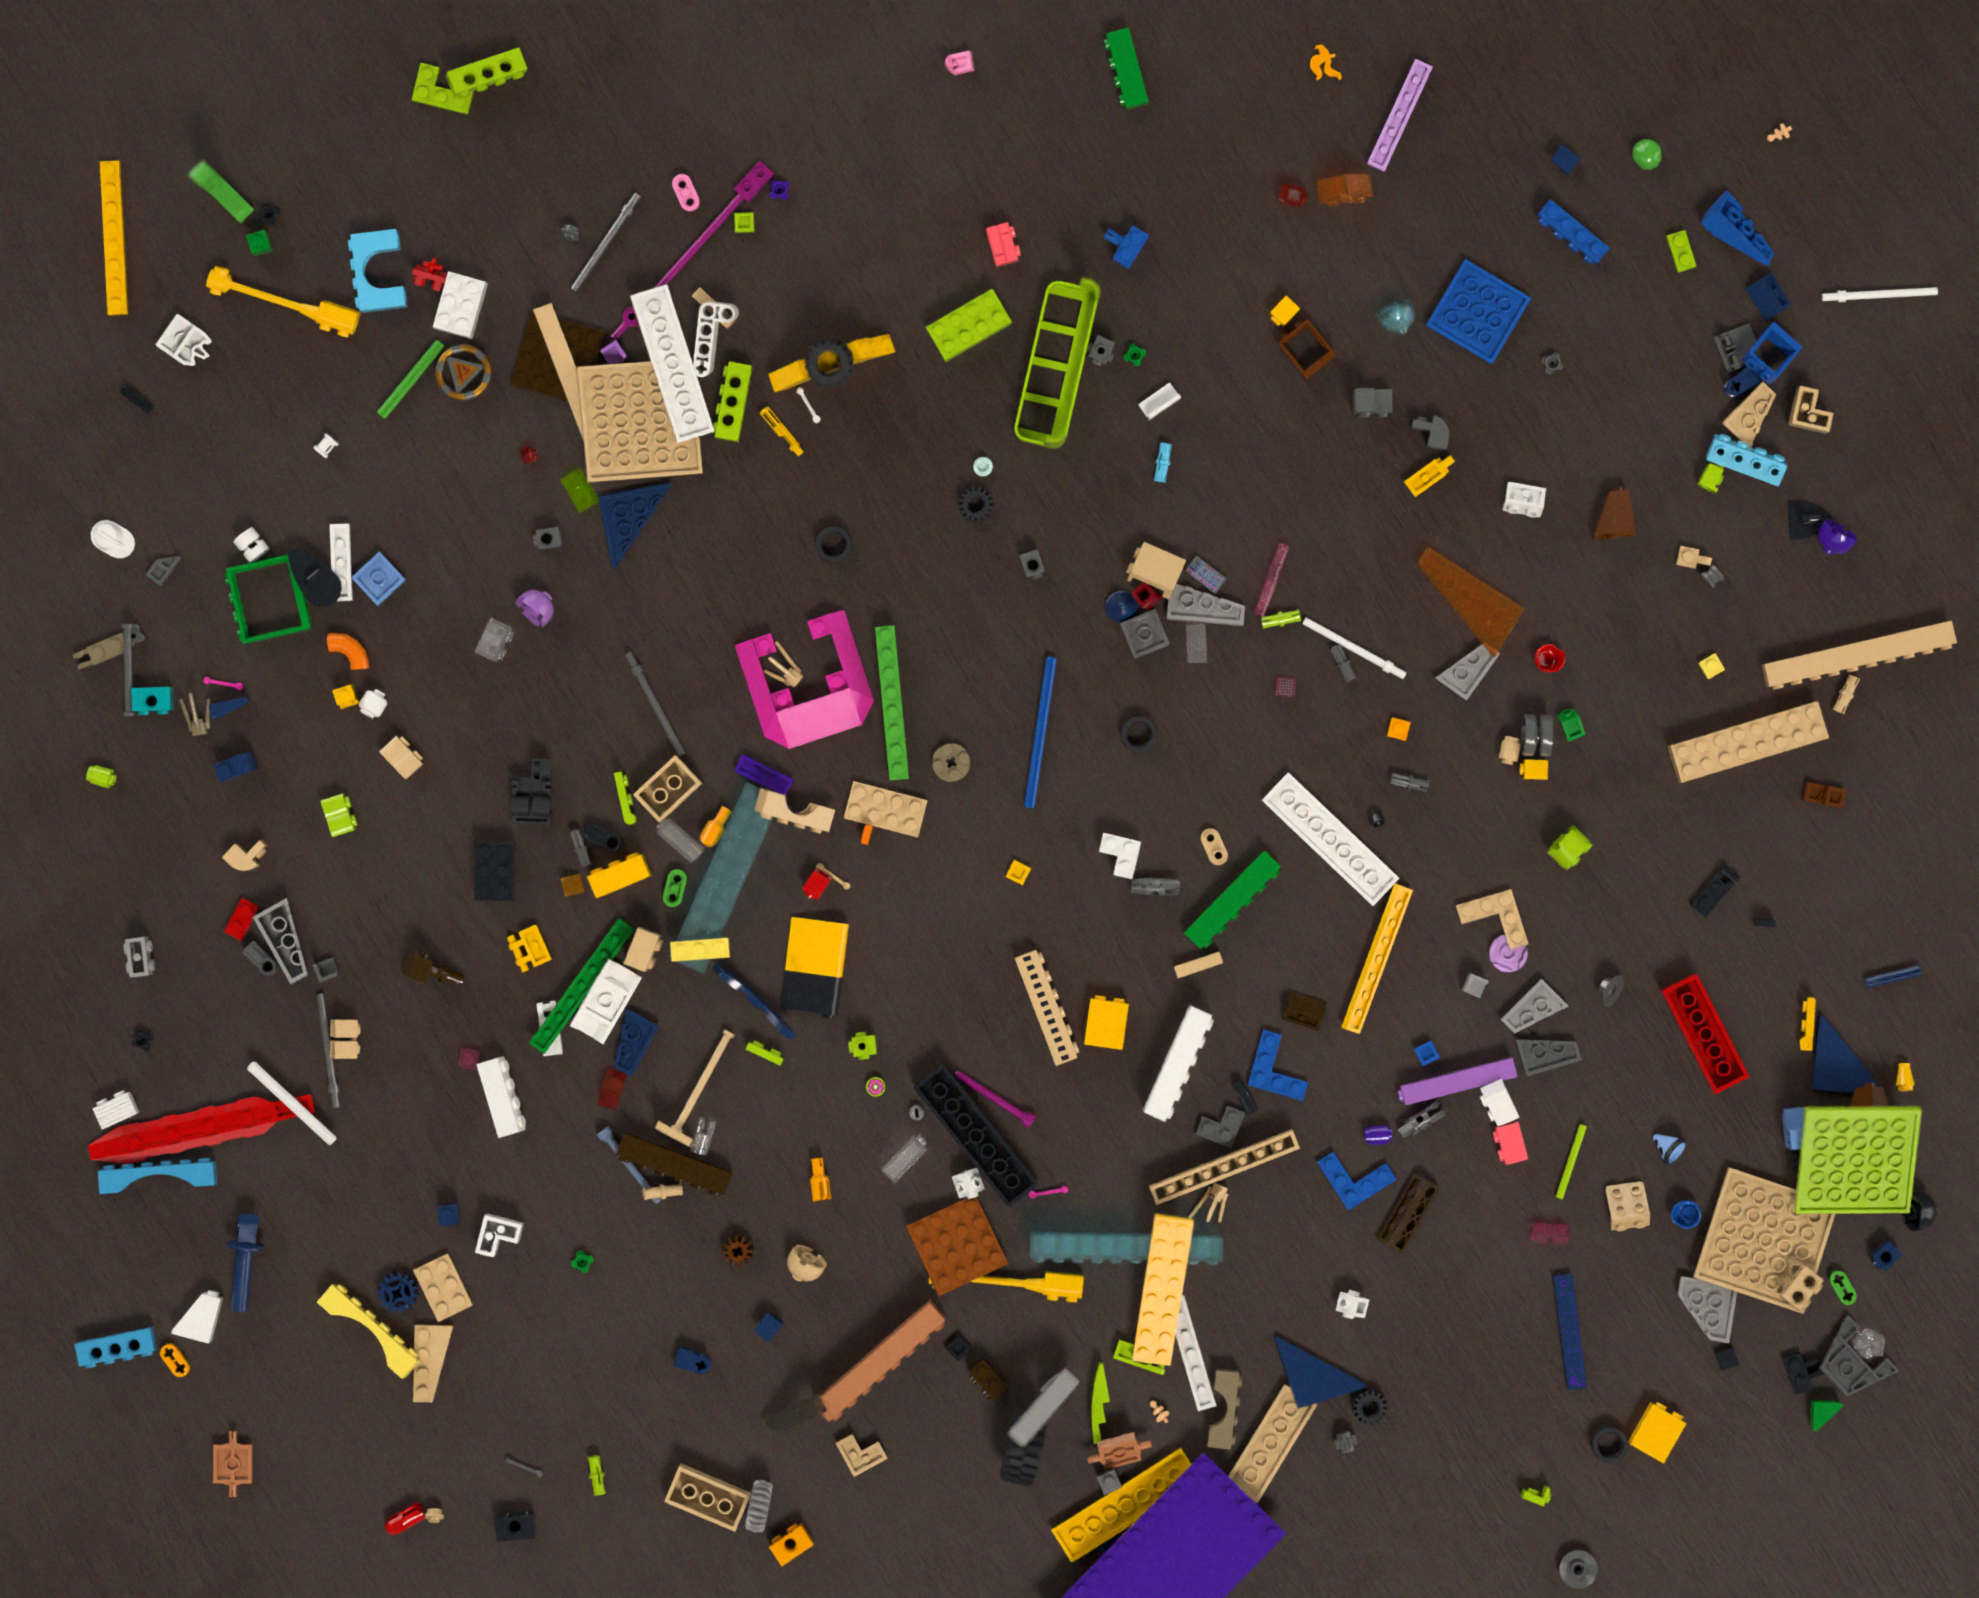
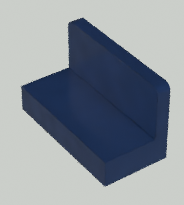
[1746,273,1791,320]

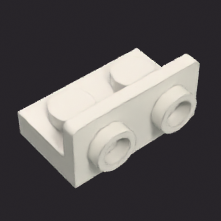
[1503,482,1546,517]

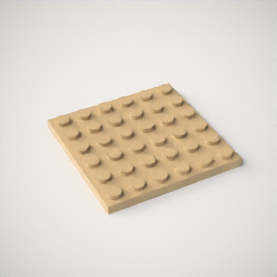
[577,358,703,483]
[1693,1168,1835,1314]

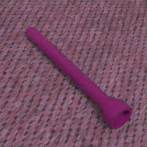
[954,1071,1036,1128]

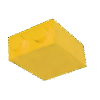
[1084,995,1129,1050]
[1628,1402,1687,1463]

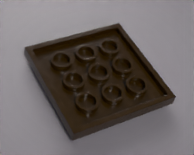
[510,311,605,402]

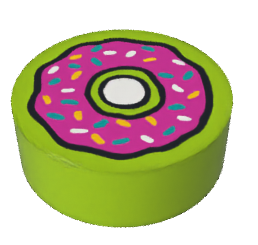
[866,1077,885,1097]

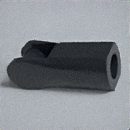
[1233,1081,1258,1116]

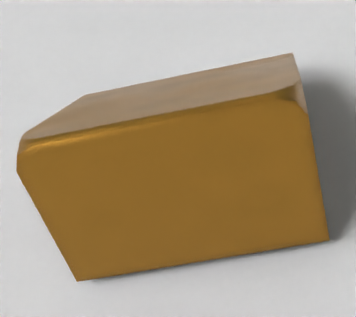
[561,874,585,897]

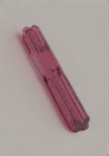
[1254,543,1289,617]

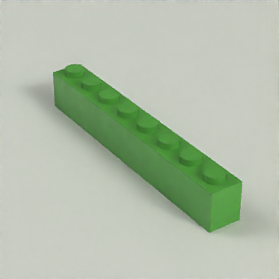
[875,625,909,781]

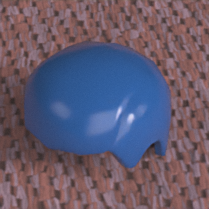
[1671,1200,1702,1229]

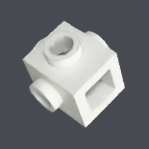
[952,1168,985,1199]
[1336,1290,1369,1319]

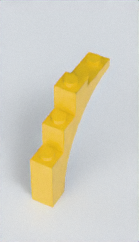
[768,334,895,392]

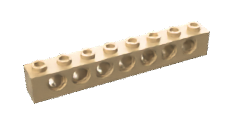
[1149,1129,1300,1205]

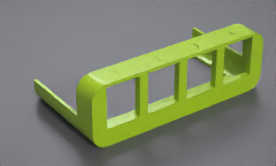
[1015,279,1099,449]

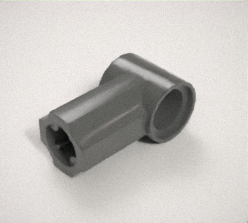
[242,941,280,975]

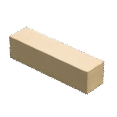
[692,287,735,330]
[1174,951,1223,978]

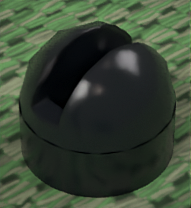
[1369,812,1386,828]

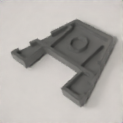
[1819,1315,1899,1397]

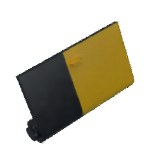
[780,917,849,1019]

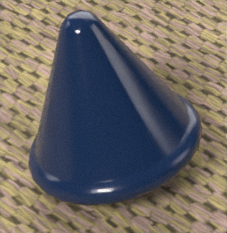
[1105,591,1138,623]

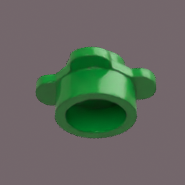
[1124,344,1146,366]
[571,1250,594,1273]

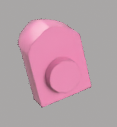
[945,51,974,75]

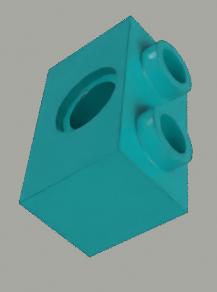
[131,687,174,715]

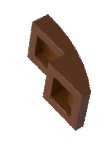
[1802,782,1846,809]

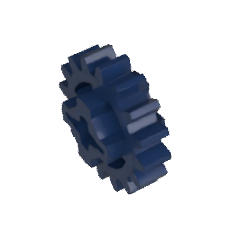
[377,1272,419,1314]

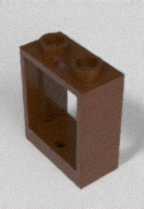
[1277,319,1336,381]

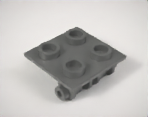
[1714,323,1763,373]

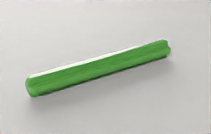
[377,340,444,418]

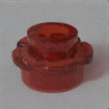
[519,446,537,464]

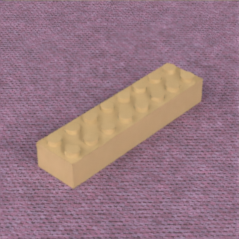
[1667,701,1829,783]

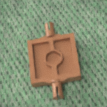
[213,1431,253,1497]
[1087,1432,1152,1470]

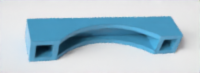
[98,1158,218,1194]

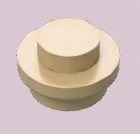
[425,1508,444,1523]

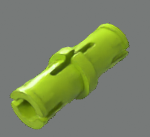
[1261,609,1301,629]
[588,1455,606,1496]

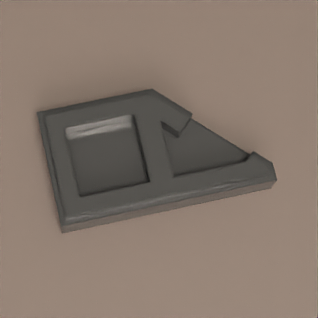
[145,556,182,586]

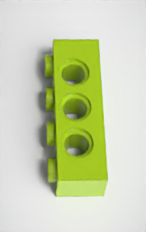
[446,47,527,98]
[712,361,753,443]

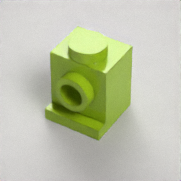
[1697,463,1724,493]

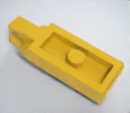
[1404,455,1455,497]
[1799,997,1816,1051]

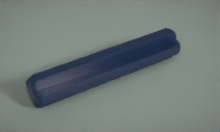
[1865,966,1922,988]

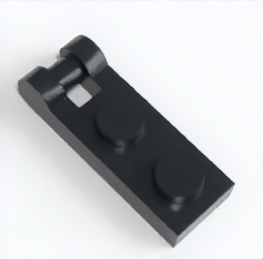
[1690,864,1740,918]

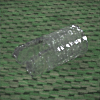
[690,1117,716,1155]

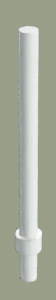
[1822,287,1938,302]
[1302,617,1406,679]

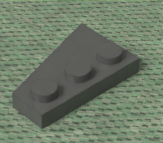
[1515,1039,1582,1076]

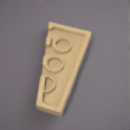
[413,1325,454,1402]

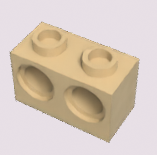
[1779,1265,1824,1311]

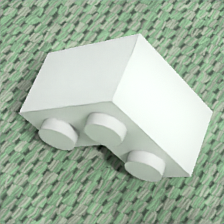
[1099,833,1141,879]
[475,1213,524,1257]

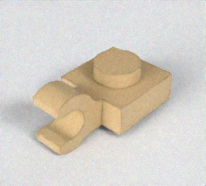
[1676,546,1712,569]

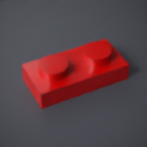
[224,898,260,941]

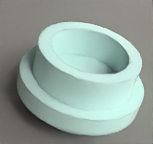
[973,457,993,476]

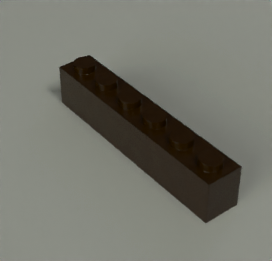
[616,1132,732,1197]

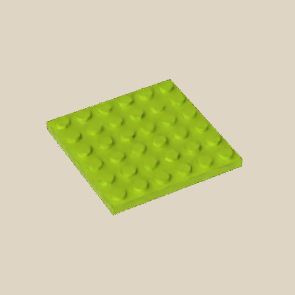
[1794,1107,1921,1214]

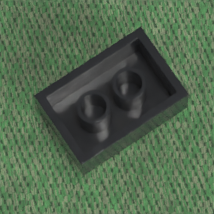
[474,842,516,901]

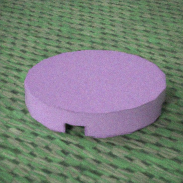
[1489,935,1528,973]

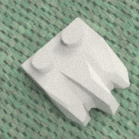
[155,314,212,365]

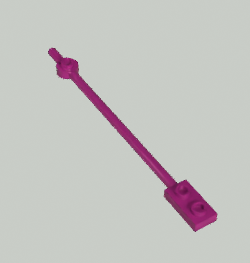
[611,161,774,341]

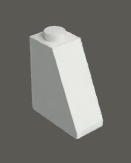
[171,1290,223,1344]

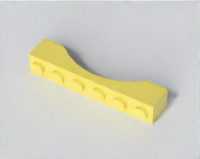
[317,1284,421,1379]

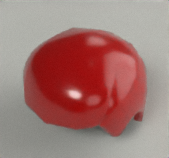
[1534,644,1566,673]

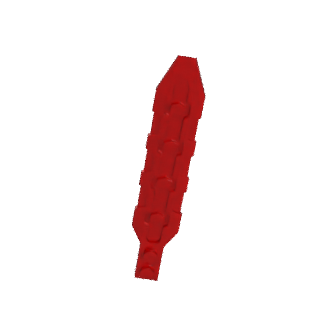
[88,1094,316,1164]

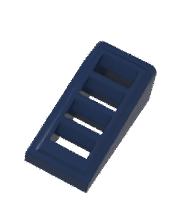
[209,697,250,720]

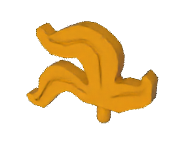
[1310,44,1342,80]

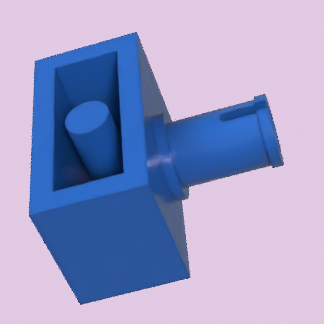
[1103,226,1149,271]

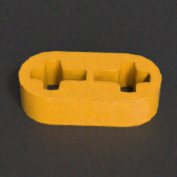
[160,1343,190,1377]

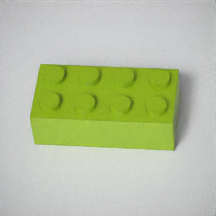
[926,289,1012,363]

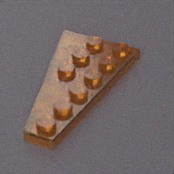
[1417,547,1525,658]

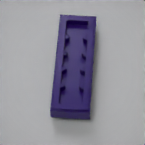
[734,754,794,797]

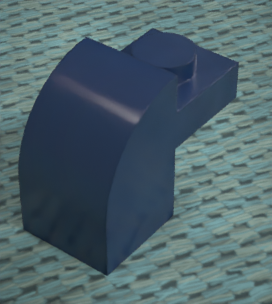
[213,751,259,783]

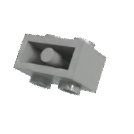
[124,936,155,977]

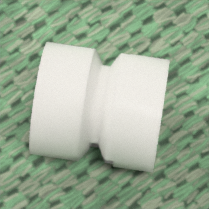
[233,527,270,563]

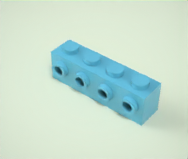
[1706,434,1787,487]

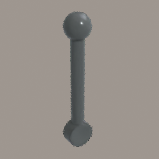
[505,1458,543,1477]

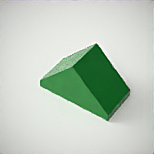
[1810,1400,1844,1432]

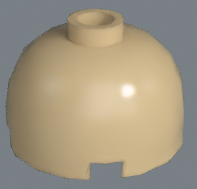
[787,1245,827,1281]

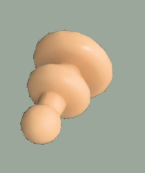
[1767,123,1792,142]
[1150,1401,1170,1423]

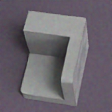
[1462,973,1489,998]

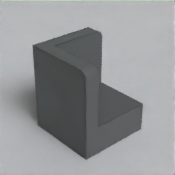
[313,957,340,983]

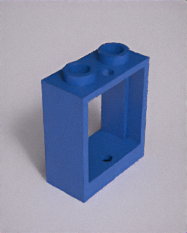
[1741,322,1802,384]

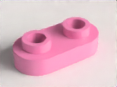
[672,174,700,212]

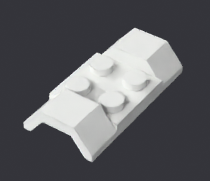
[570,959,642,1044]

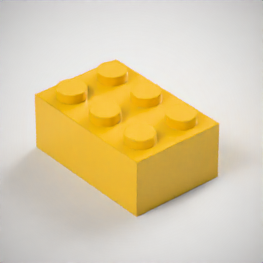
[587,852,652,898]

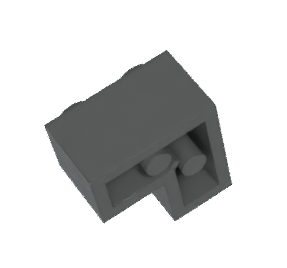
[1352,388,1393,418]

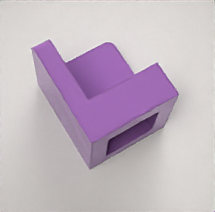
[600,340,628,365]

